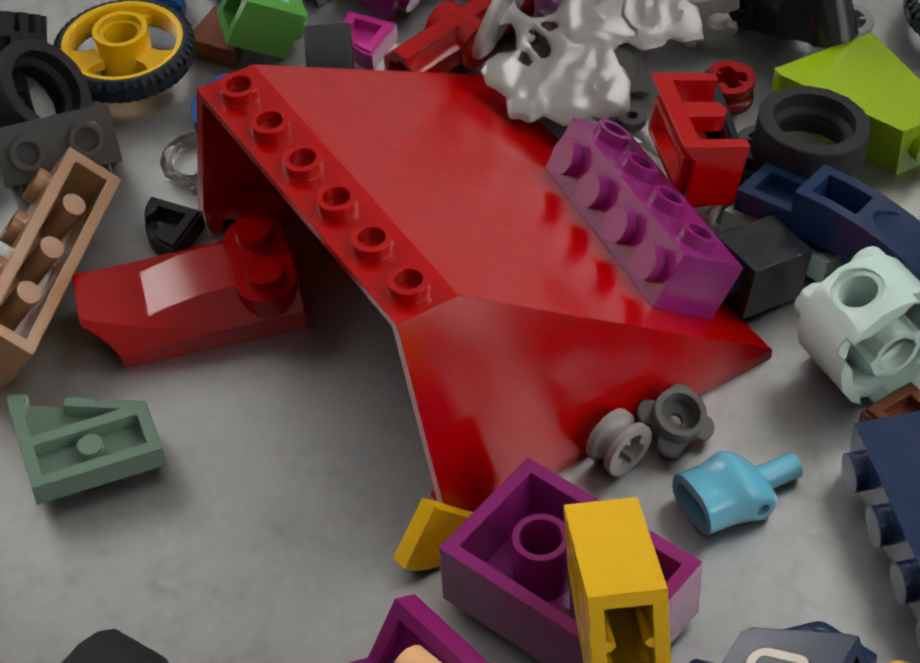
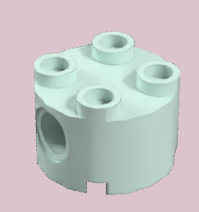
[794,246,920,405]

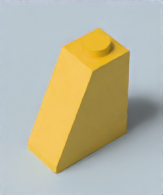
[563,497,671,663]

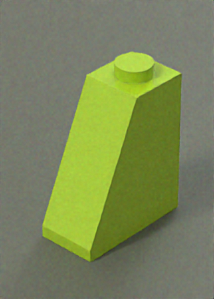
[772,32,920,175]

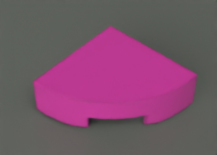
[343,11,398,70]

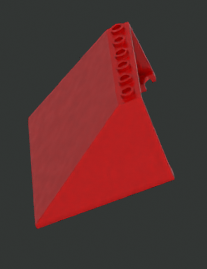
[196,64,772,512]

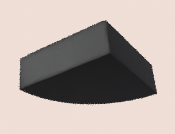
[144,197,206,256]

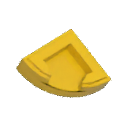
[393,497,474,571]

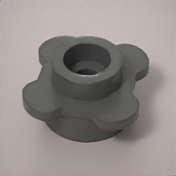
[636,384,715,458]

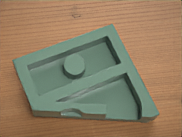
[6,394,167,505]

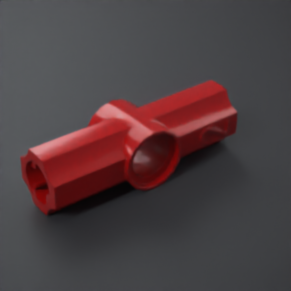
[384,0,534,73]

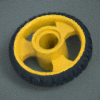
[53,0,196,104]

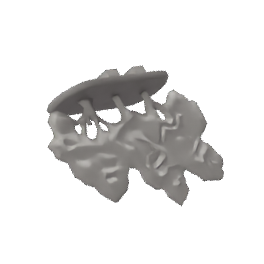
[472,0,704,126]

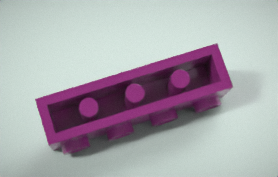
[545,117,743,320]

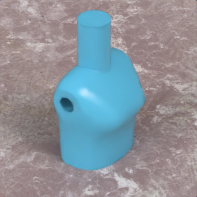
[672,450,803,535]

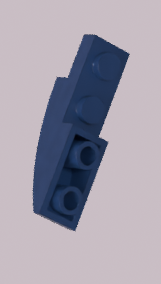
[733,162,920,281]

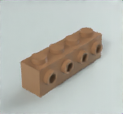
[0,147,121,389]

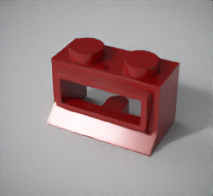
[648,73,750,207]

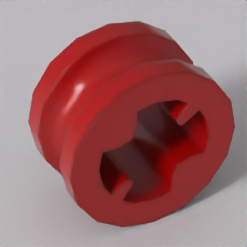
[707,61,756,115]

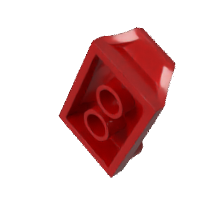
[72,215,307,368]

